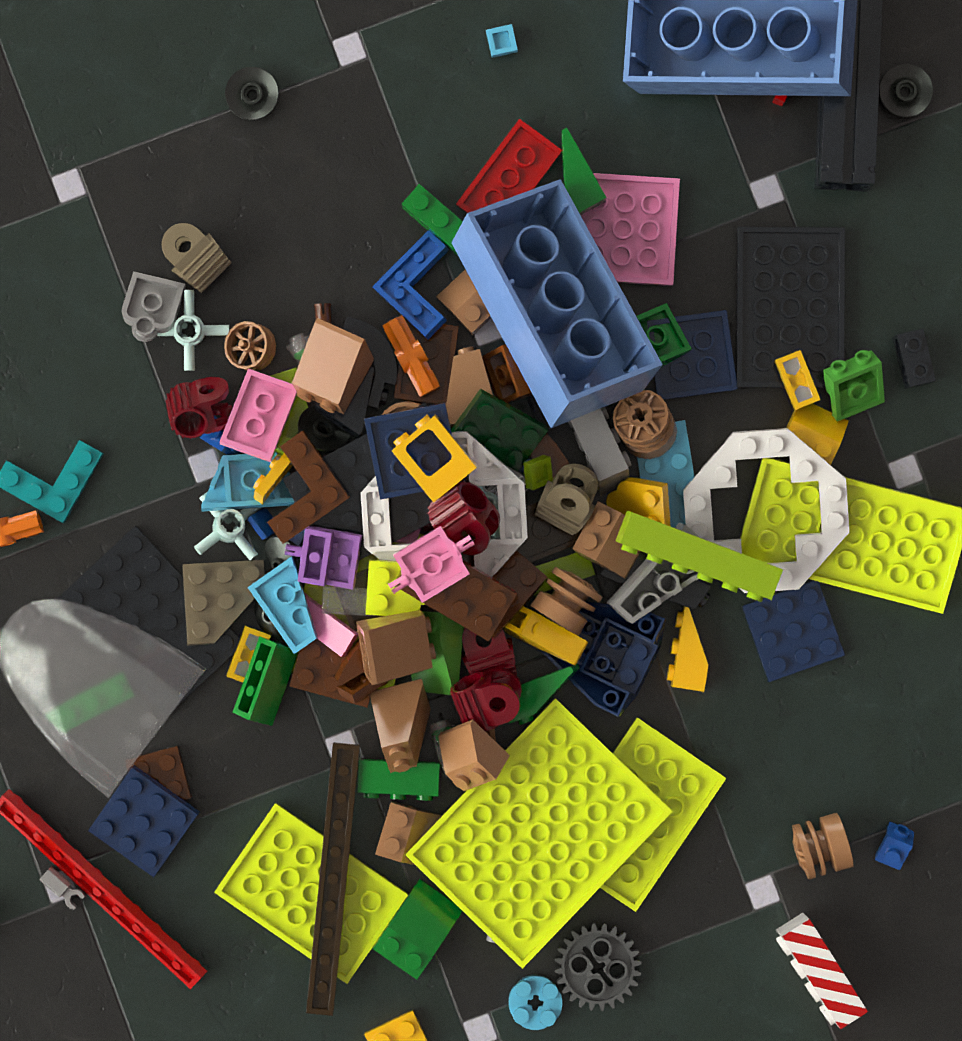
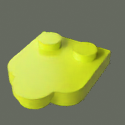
[366,559,426,616]

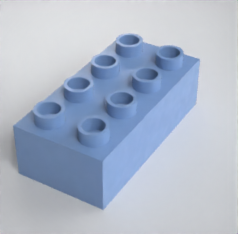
[623,0,857,96]
[452,179,663,428]

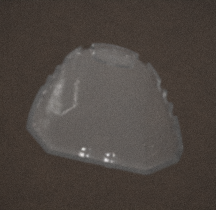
[0,598,207,798]

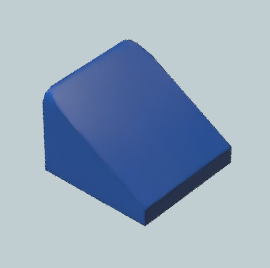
[248,508,275,540]

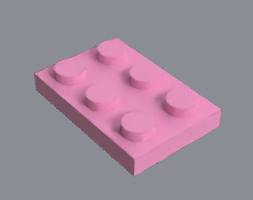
[220,369,297,462]

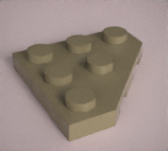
[182,560,265,646]

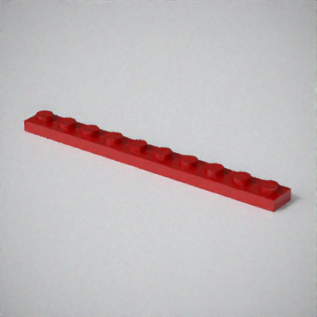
[0,789,207,989]

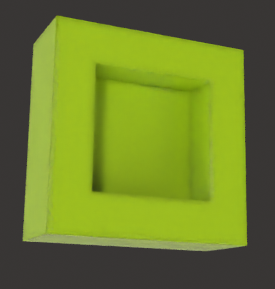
[523,455,553,490]

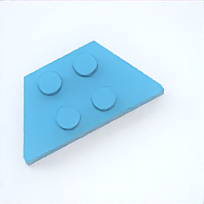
[201,452,295,512]

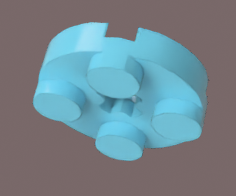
[509,975,562,1030]

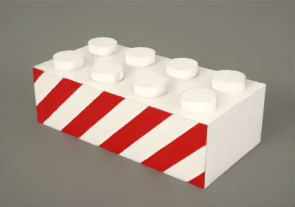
[776,913,868,1029]

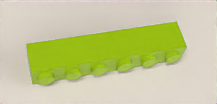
[616,511,783,602]

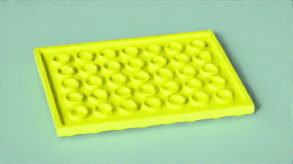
[405,698,673,969]

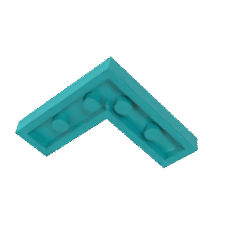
[0,440,104,523]

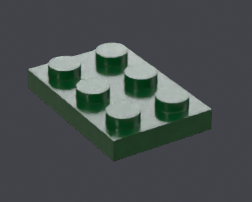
[451,389,548,472]

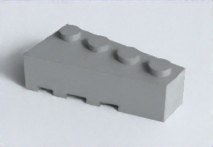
[568,407,632,496]
[607,523,700,623]

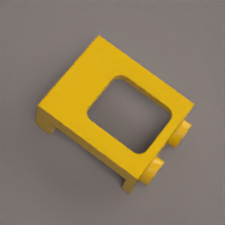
[392,414,478,502]

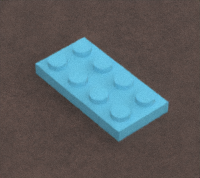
[636,420,694,528]

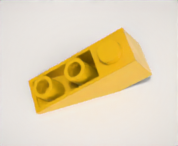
[504,606,588,666]
[667,607,708,692]

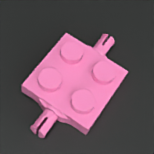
[388,526,475,603]

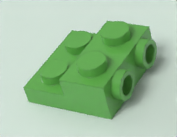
[823,350,885,422]

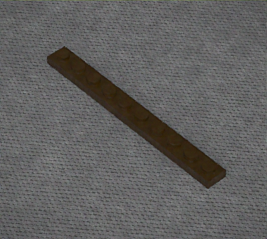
[306,742,360,1016]

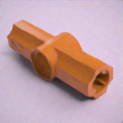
[382,315,440,397]
[0,510,44,547]

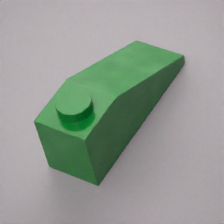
[561,128,607,215]
[509,663,579,725]

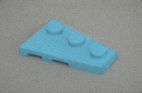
[248,556,318,654]

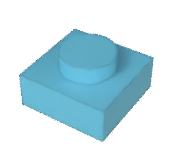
[486,24,518,58]

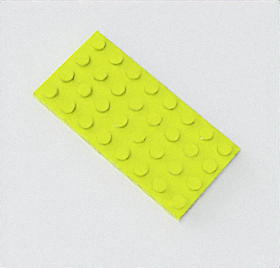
[740,458,962,614]

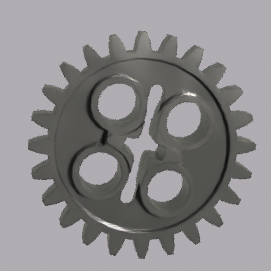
[554,922,642,1011]

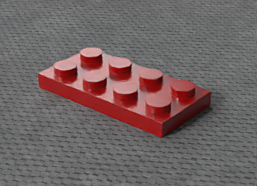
[456,119,562,213]

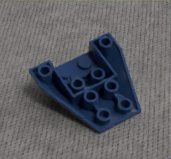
[539,602,666,717]

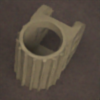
[162,223,231,293]
[534,464,599,535]

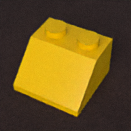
[786,403,849,465]

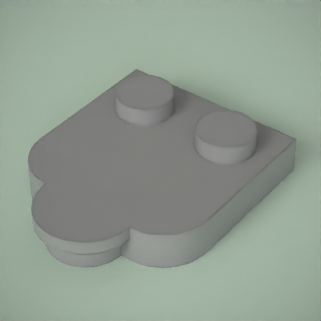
[122,271,186,342]

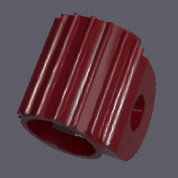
[165,377,233,439]
[428,481,500,555]
[461,628,517,675]
[450,668,522,731]

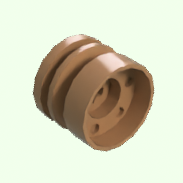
[613,390,677,459]
[531,567,603,636]
[792,813,853,879]

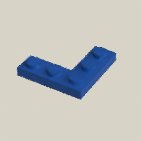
[373,230,449,340]

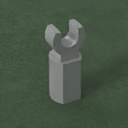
[40,866,86,910]

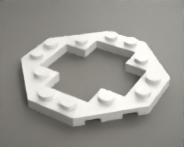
[683,428,849,593]
[361,431,528,577]

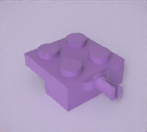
[285,525,363,590]

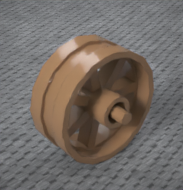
[224,321,276,371]

